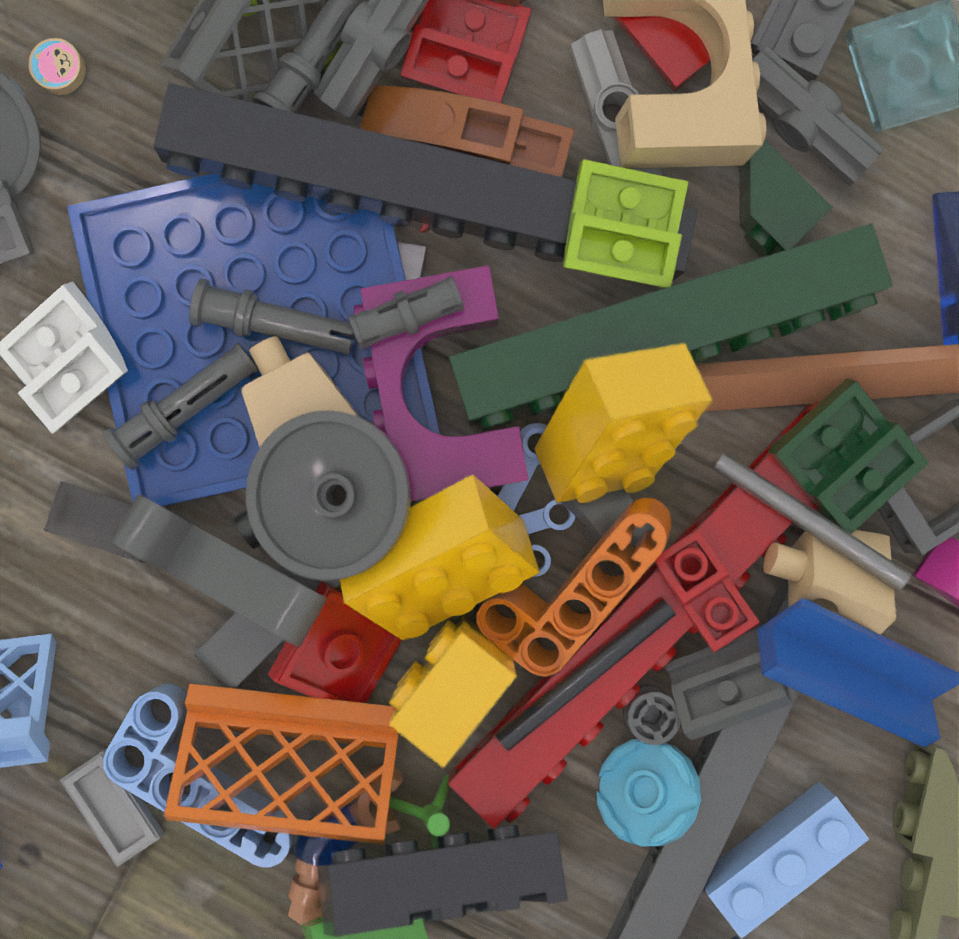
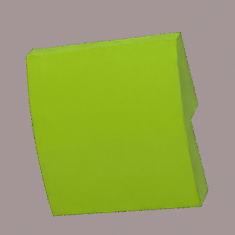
[563,159,689,288]

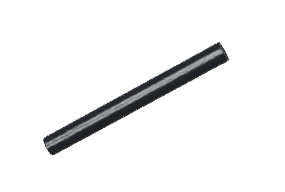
[495,598,676,752]

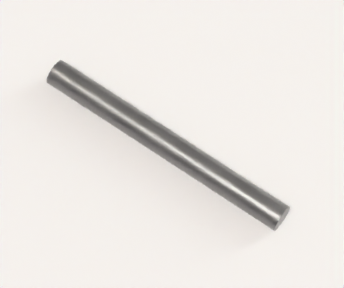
[712,452,911,591]

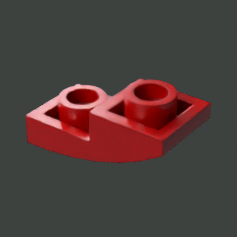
[654,529,760,654]

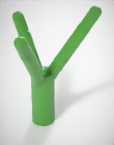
[377,774,450,848]

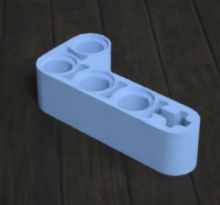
[103,684,296,868]

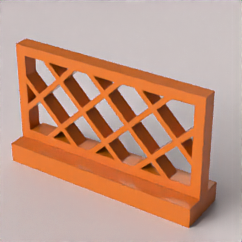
[164,683,400,844]

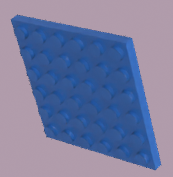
[67,174,441,507]

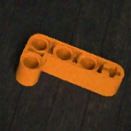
[476,497,672,677]

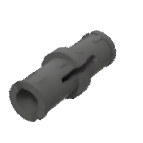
[348,276,465,350]

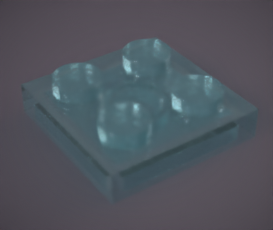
[845,0,959,132]

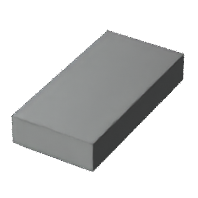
[60,748,165,867]

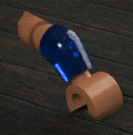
[288,765,403,925]

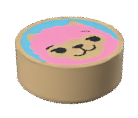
[29,38,86,95]

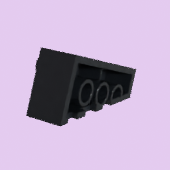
[317,825,568,937]

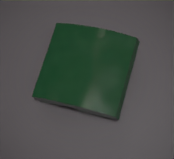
[767,379,929,534]

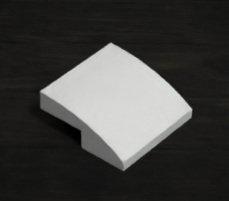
[0,281,128,434]

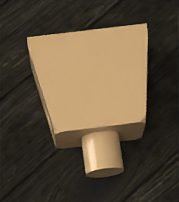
[241,336,361,447]
[763,530,896,635]

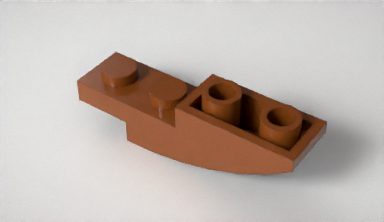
[360,85,575,177]

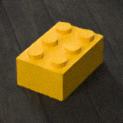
[534,343,712,503]
[340,475,540,640]
[389,615,516,768]

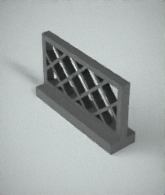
[159,0,329,102]

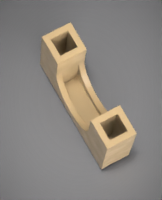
[603,0,766,169]

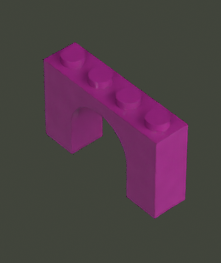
[354,265,529,502]

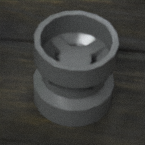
[622,684,681,745]

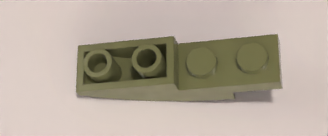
[890,743,959,939]

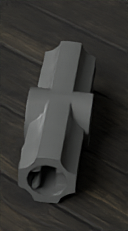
[314,0,429,119]
[753,46,884,187]

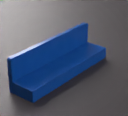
[757,599,959,748]

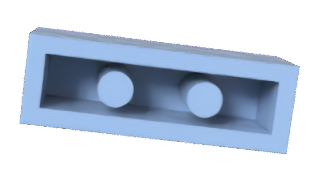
[704,782,869,939]

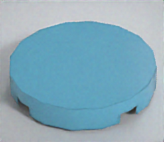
[596,739,701,847]

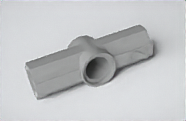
[569,29,662,176]

